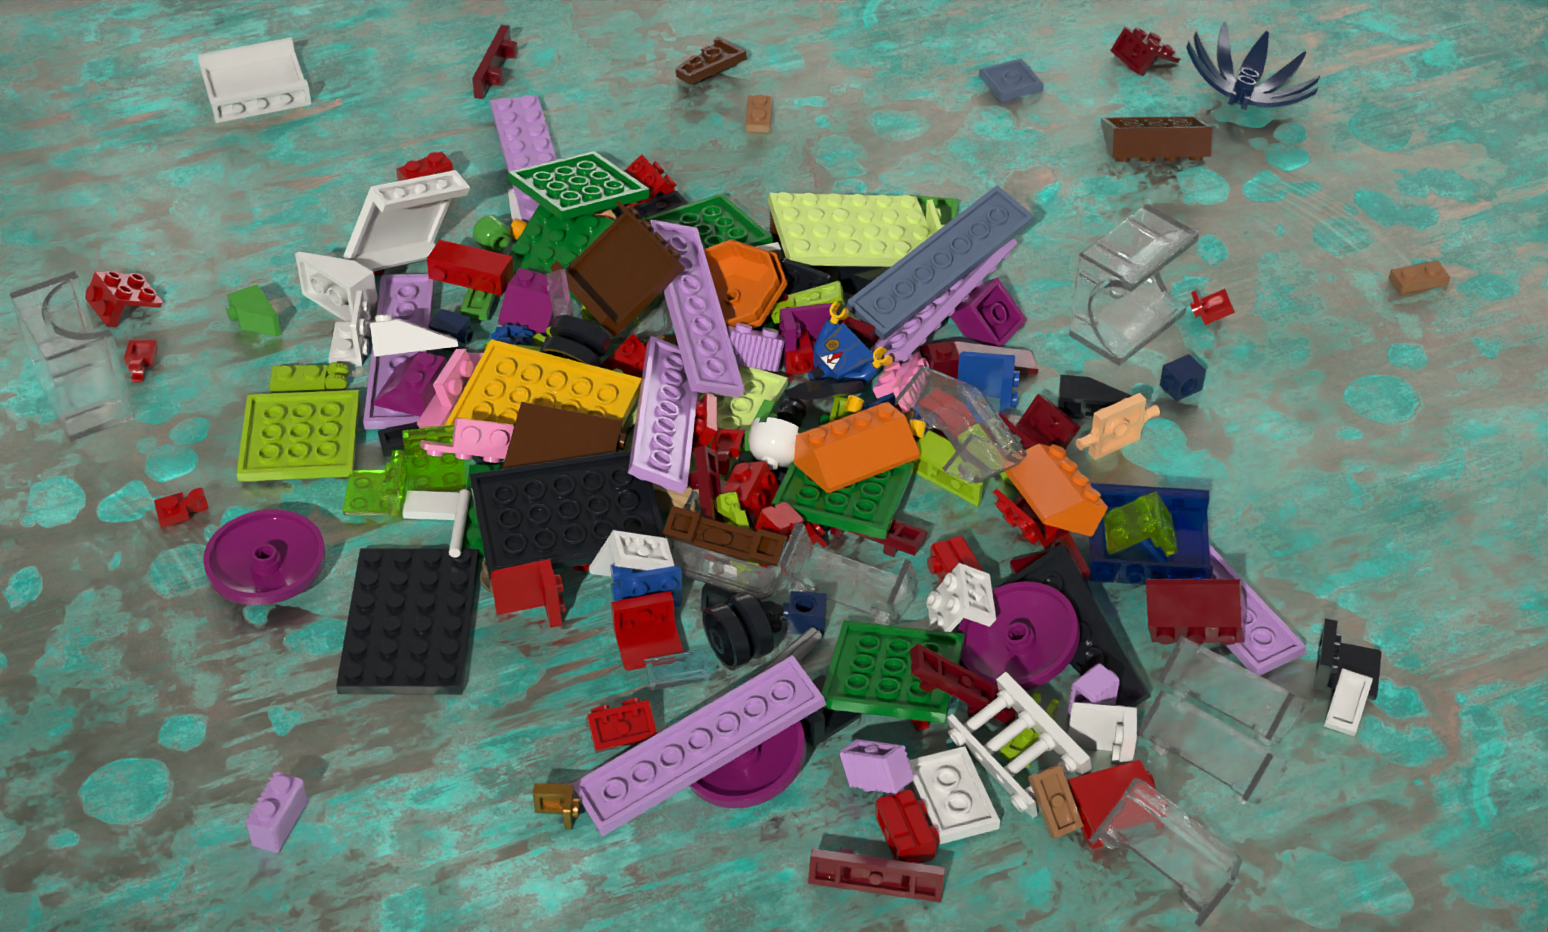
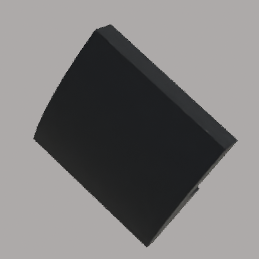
[784,379,865,400]

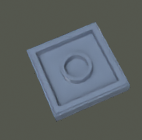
[979,58,1044,102]

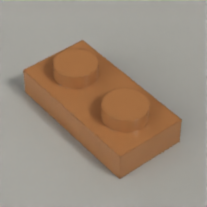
[746,95,772,133]
[1389,261,1450,294]
[1028,764,1083,839]

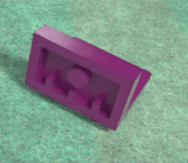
[779,303,832,370]

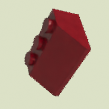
[1146,579,1246,645]

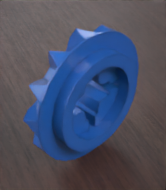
[491,322,533,346]

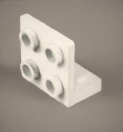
[329,291,372,366]
[589,530,674,577]
[926,563,996,632]
[1068,702,1137,766]

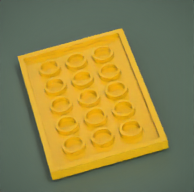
[444,339,642,435]

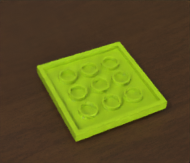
[236,390,360,482]

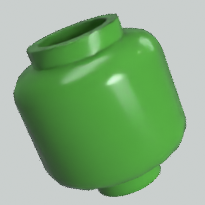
[473,215,511,253]

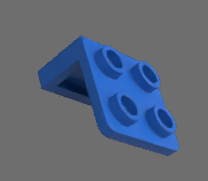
[957,351,1020,413]
[610,564,682,608]

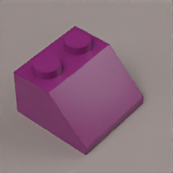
[498,268,570,337]
[950,277,1027,347]
[373,351,446,417]

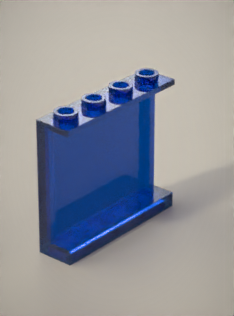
[1088,483,1213,585]

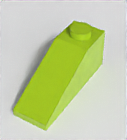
[911,431,983,507]

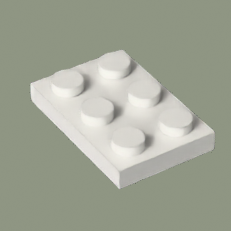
[908,746,1000,845]

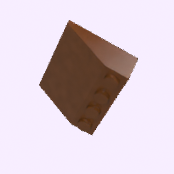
[1101,116,1212,162]

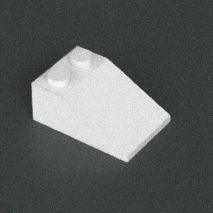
[295,252,378,322]
[370,314,458,356]

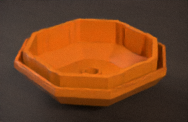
[704,239,788,329]

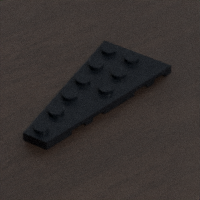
[996,544,1152,708]

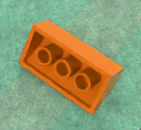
[793,402,920,493]
[1000,444,1108,537]

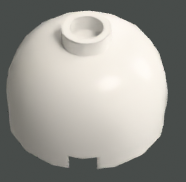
[748,417,799,470]

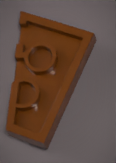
[675,36,747,85]

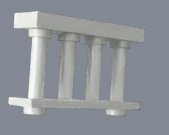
[947,672,1092,819]

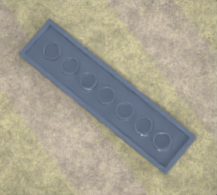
[846,185,1035,340]

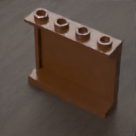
[549,200,685,337]
[502,402,627,469]

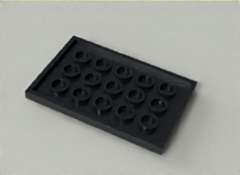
[470,450,666,579]
[336,548,479,695]

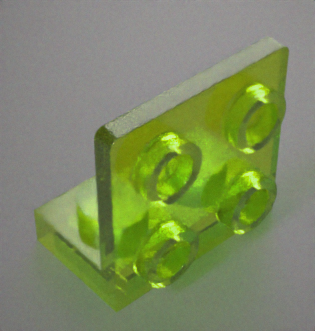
[402,425,466,492]
[343,450,408,516]
[1103,491,1178,556]

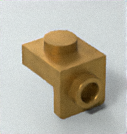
[533,782,580,830]

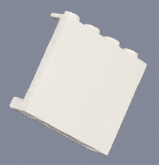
[198,37,311,123]
[343,170,470,271]

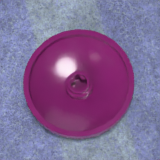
[203,509,326,605]
[958,582,1080,690]
[689,700,807,808]

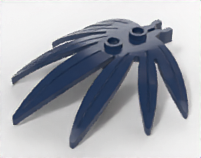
[1186,22,1320,110]

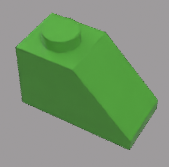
[226,284,281,336]

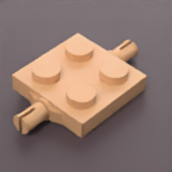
[1076,393,1160,460]

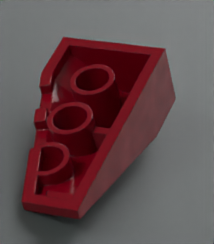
[920,341,1038,387]

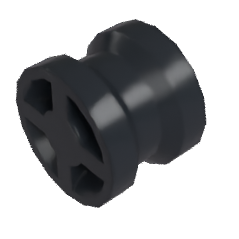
[776,397,807,428]

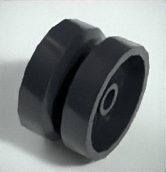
[540,315,610,367]
[702,592,774,670]

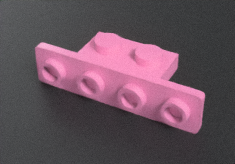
[417,349,483,429]
[873,351,930,413]
[420,417,514,463]

